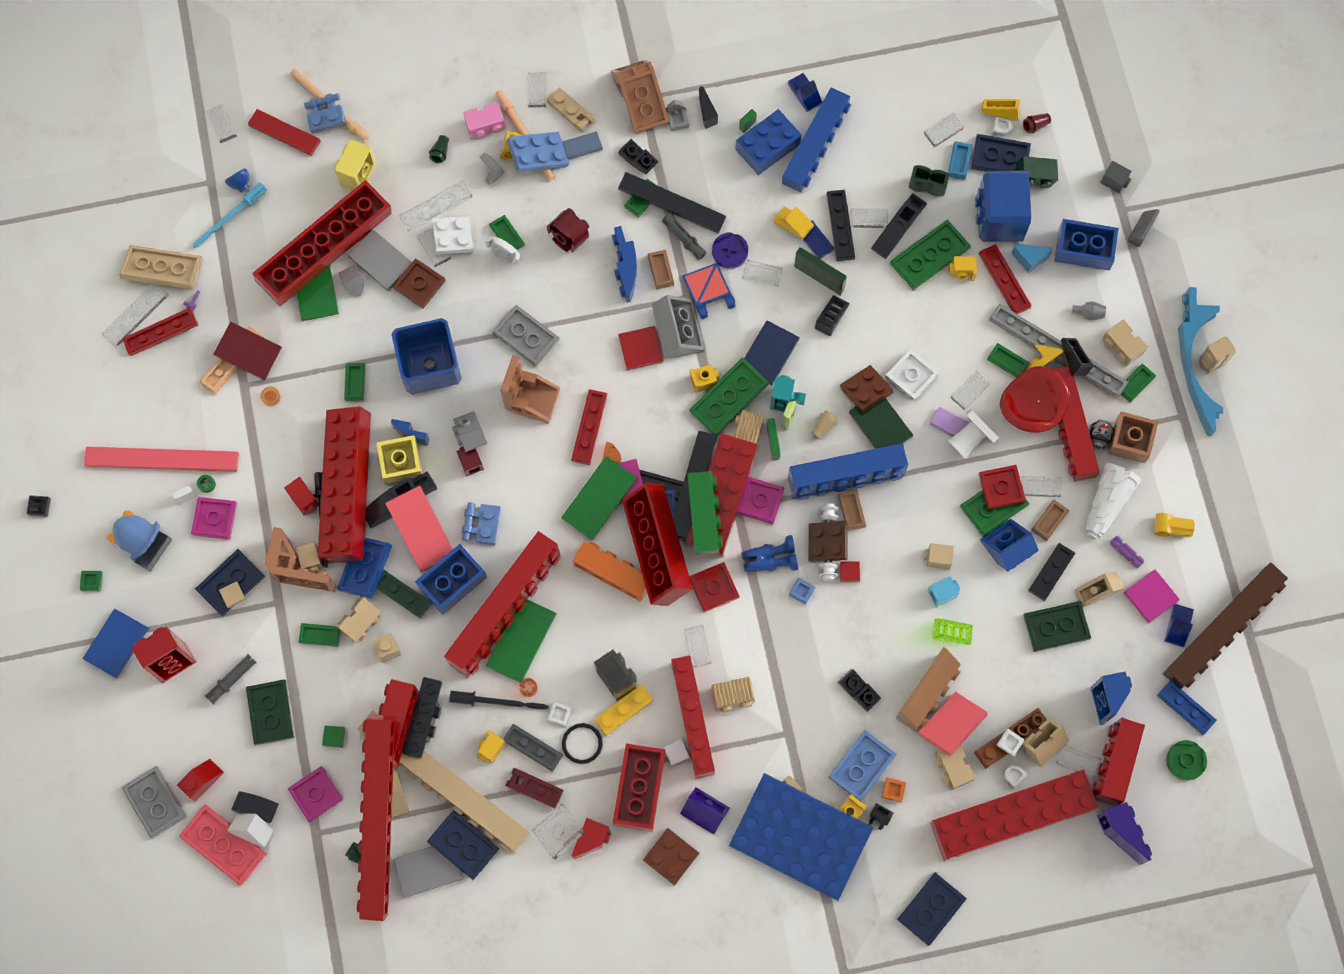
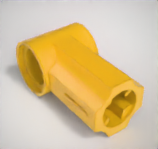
[1154,513,1195,537]

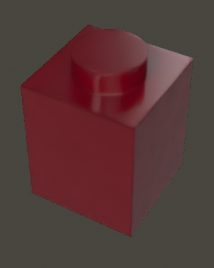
[456,446,484,477]

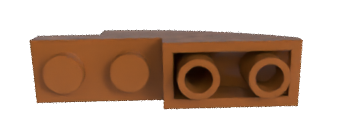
[974,708,1047,769]

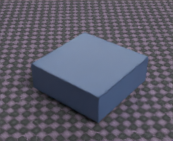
[789,578,815,605]

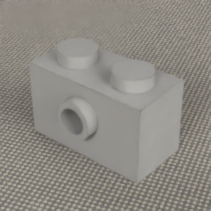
[452,411,487,452]

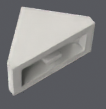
[227,814,273,849]

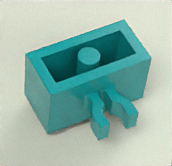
[770,375,806,412]

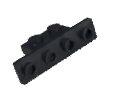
[402,677,442,758]

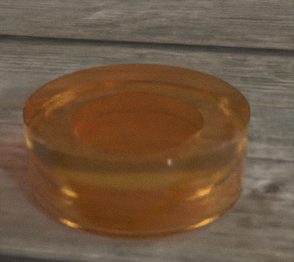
[260,386,281,406]

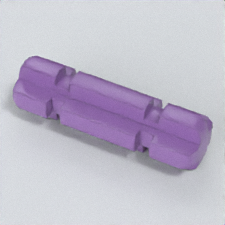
[1110,536,1144,568]

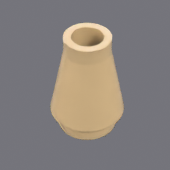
[811,410,837,439]

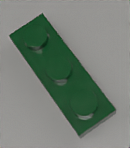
[376,570,432,619]

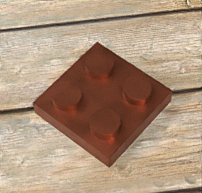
[393,258,446,309]
[840,365,893,413]
[643,828,699,886]

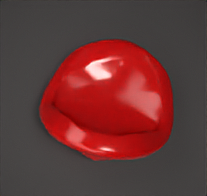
[1000,366,1070,433]

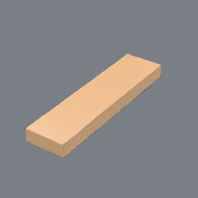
[200,326,264,394]

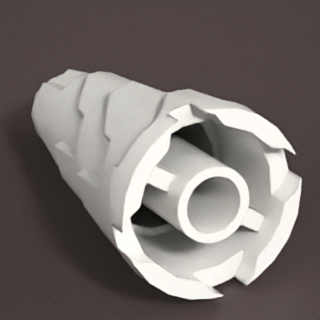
[1085,463,1141,540]

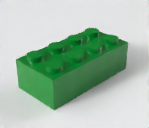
[687,471,723,556]

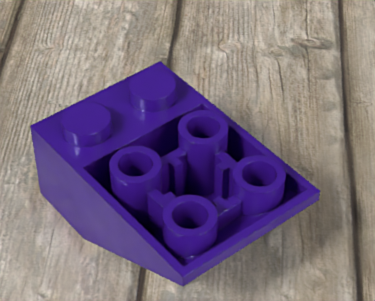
[1096,802,1152,865]

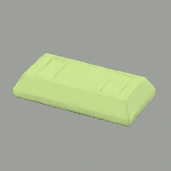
[782,401,796,430]

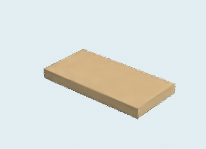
[119,245,203,290]

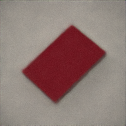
[213,321,282,381]

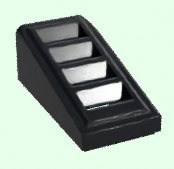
[699,86,718,129]
[815,295,850,336]
[1061,338,1094,376]

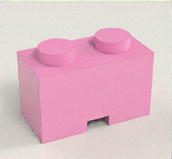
[463,102,506,139]

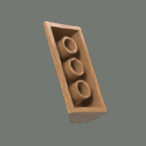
[896,647,961,731]

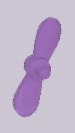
[183,290,200,311]

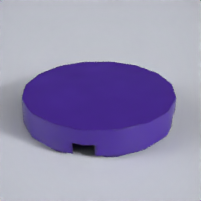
[712,232,748,269]

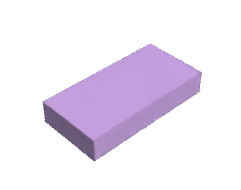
[930,407,970,436]

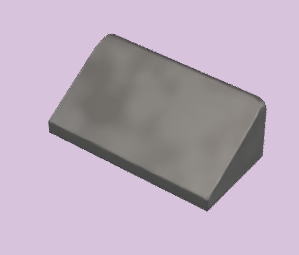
[1128,209,1160,247]
[134,531,172,572]

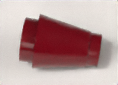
[1023,113,1051,133]

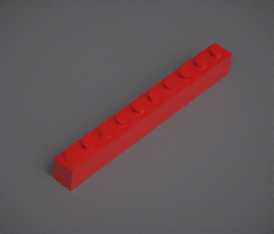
[357,714,395,921]

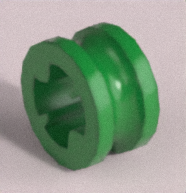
[197,475,216,493]

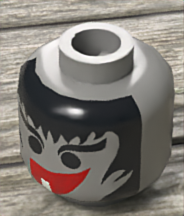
[1089,420,1114,450]

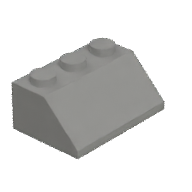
[652,295,705,357]

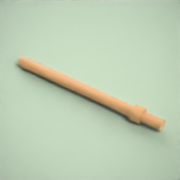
[290,69,369,142]
[495,90,555,181]

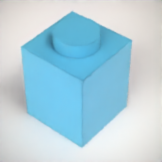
[927,576,960,607]

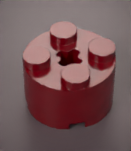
[547,208,589,253]

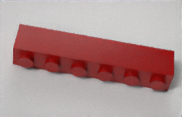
[1053,366,1100,482]
[671,655,715,779]

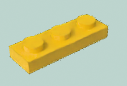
[594,684,654,736]

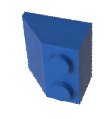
[980,519,1039,572]

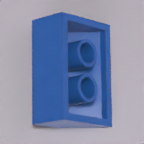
[1090,671,1132,725]

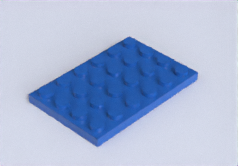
[729,773,874,901]

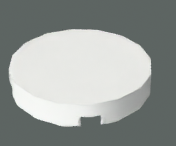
[486,236,520,264]

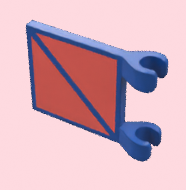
[683,263,735,319]

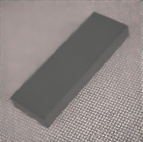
[503,724,564,772]

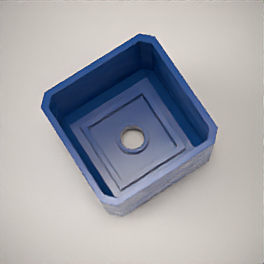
[975,171,1031,242]
[391,318,462,395]

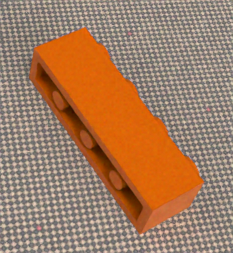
[573,541,647,602]

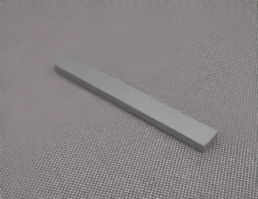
[989,304,1128,399]

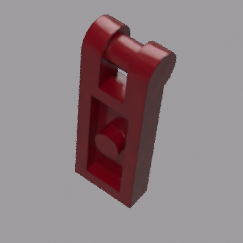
[505,768,564,809]

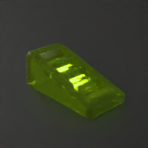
[932,618,973,645]

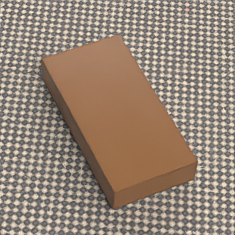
[648,250,674,289]
[838,490,866,531]
[1031,499,1069,541]

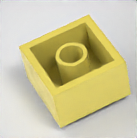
[334,139,376,190]
[377,435,423,485]

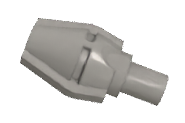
[1072,301,1106,320]

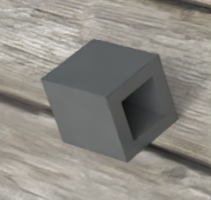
[1100,161,1132,193]

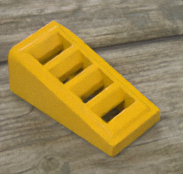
[981,99,1020,121]

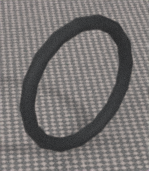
[562,723,603,764]

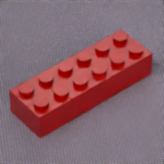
[686,433,758,557]
[622,482,693,606]

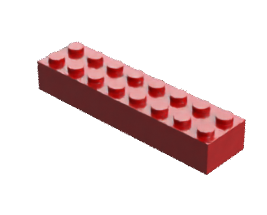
[252,180,392,307]
[317,406,371,563]
[444,531,561,678]
[930,769,1099,861]

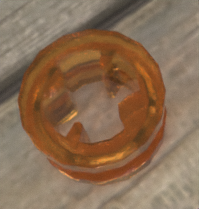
[519,678,537,697]

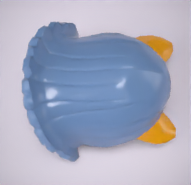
[106,511,160,560]

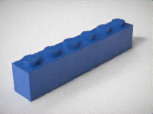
[782,87,851,193]

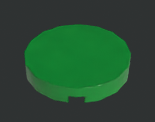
[1166,740,1207,781]

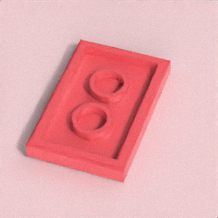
[918,692,987,756]

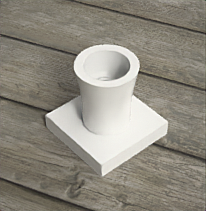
[947,409,999,459]

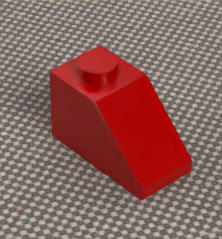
[284,476,319,516]
[177,759,224,802]
[571,818,612,859]

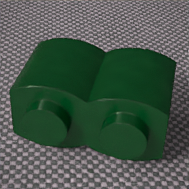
[908,165,950,196]

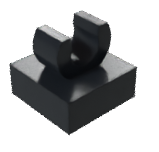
[26,495,51,517]
[869,803,894,830]

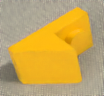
[773,206,814,239]
[1028,345,1064,369]

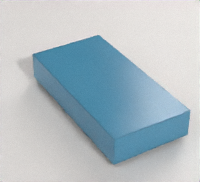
[948,141,972,180]

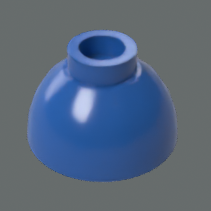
[225,168,249,192]

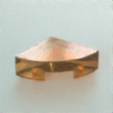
[602,442,621,463]

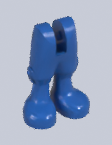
[741,535,798,572]

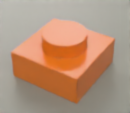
[882,778,906,803]

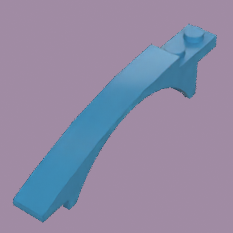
[1178,287,1223,436]

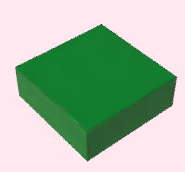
[739,109,757,133]
[80,571,103,591]
[322,726,345,748]

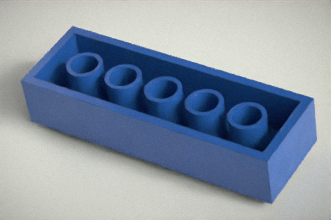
[788,443,908,500]

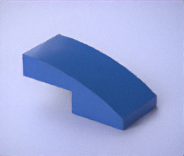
[391,419,429,446]

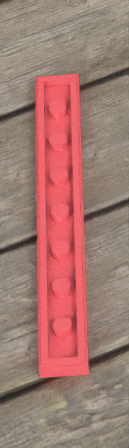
[84,447,239,472]

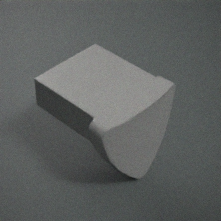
[666,100,689,131]
[479,152,505,185]
[338,265,364,296]

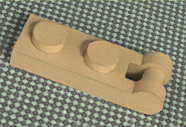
[547,87,595,132]

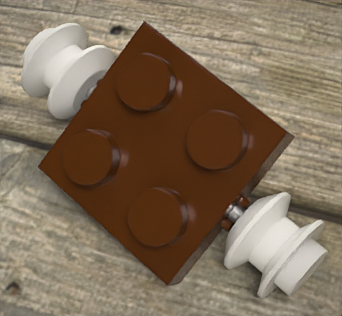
[808,503,848,581]

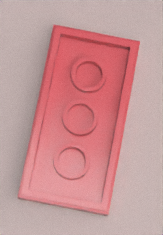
[385,485,453,572]
[179,805,267,886]

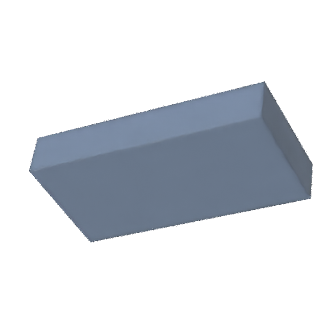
[562,131,603,160]

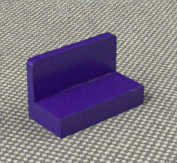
[680,787,730,834]

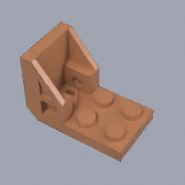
[611,60,669,133]
[500,355,560,424]
[265,527,336,592]

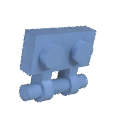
[304,93,346,133]
[462,502,501,545]

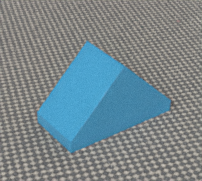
[1012,243,1052,273]

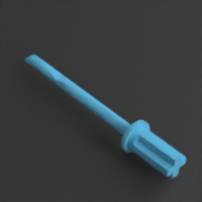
[193,182,267,248]

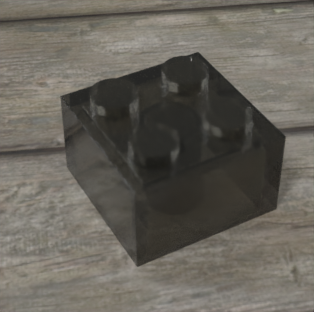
[593,649,637,702]

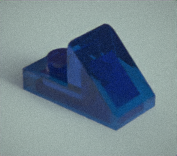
[788,73,822,112]
[1164,604,1194,647]

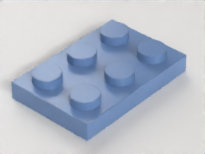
[507,132,569,172]
[828,730,896,802]

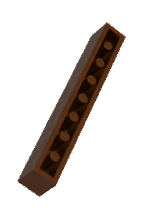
[1162,562,1288,689]

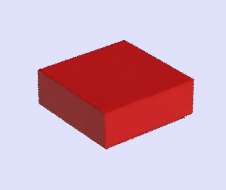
[840,561,860,582]

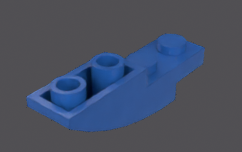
[612,226,637,303]

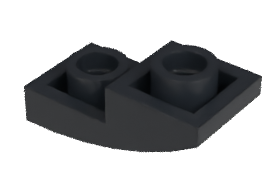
[618,139,659,175]
[837,669,881,712]
[231,791,279,824]

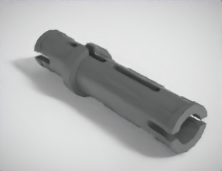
[662,213,707,260]
[205,654,257,705]

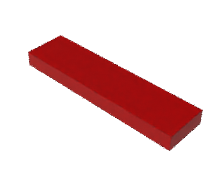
[248,109,321,156]
[979,244,1032,314]
[122,308,198,356]
[571,389,607,465]

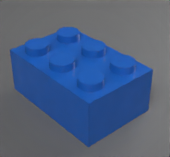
[735,109,802,176]
[1054,219,1119,271]
[415,544,487,615]

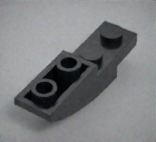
[871,193,927,259]
[365,471,437,529]

